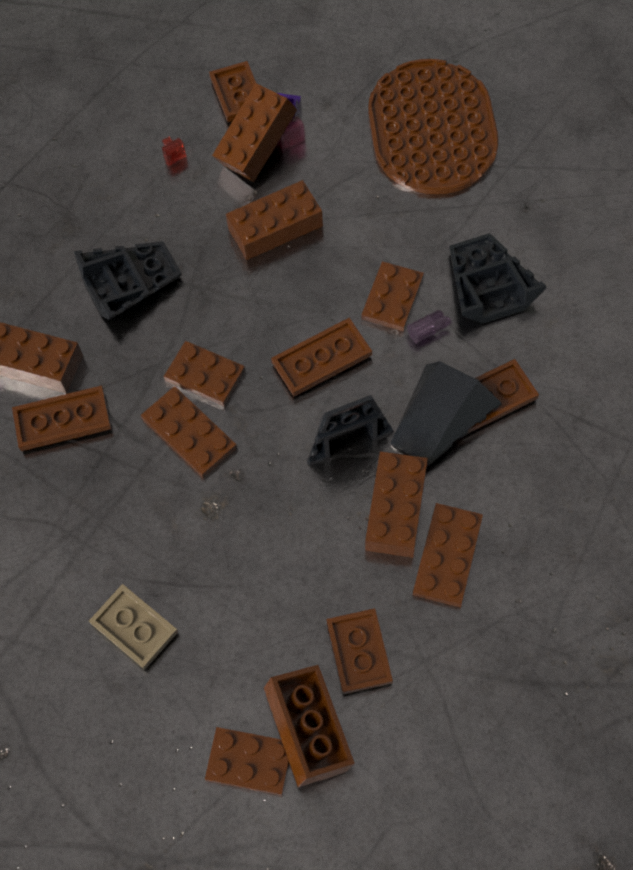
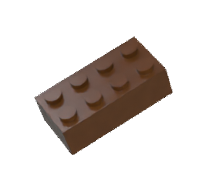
[212,83,297,182]
[226,180,323,260]
[0,322,83,394]
[365,451,428,558]
[264,665,355,787]

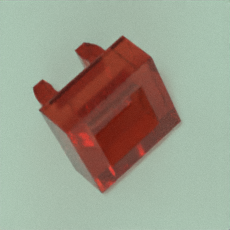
[162,136,186,166]

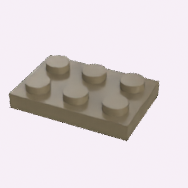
[89,584,178,670]

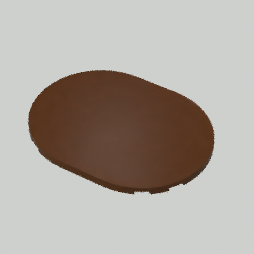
[368,59,498,194]

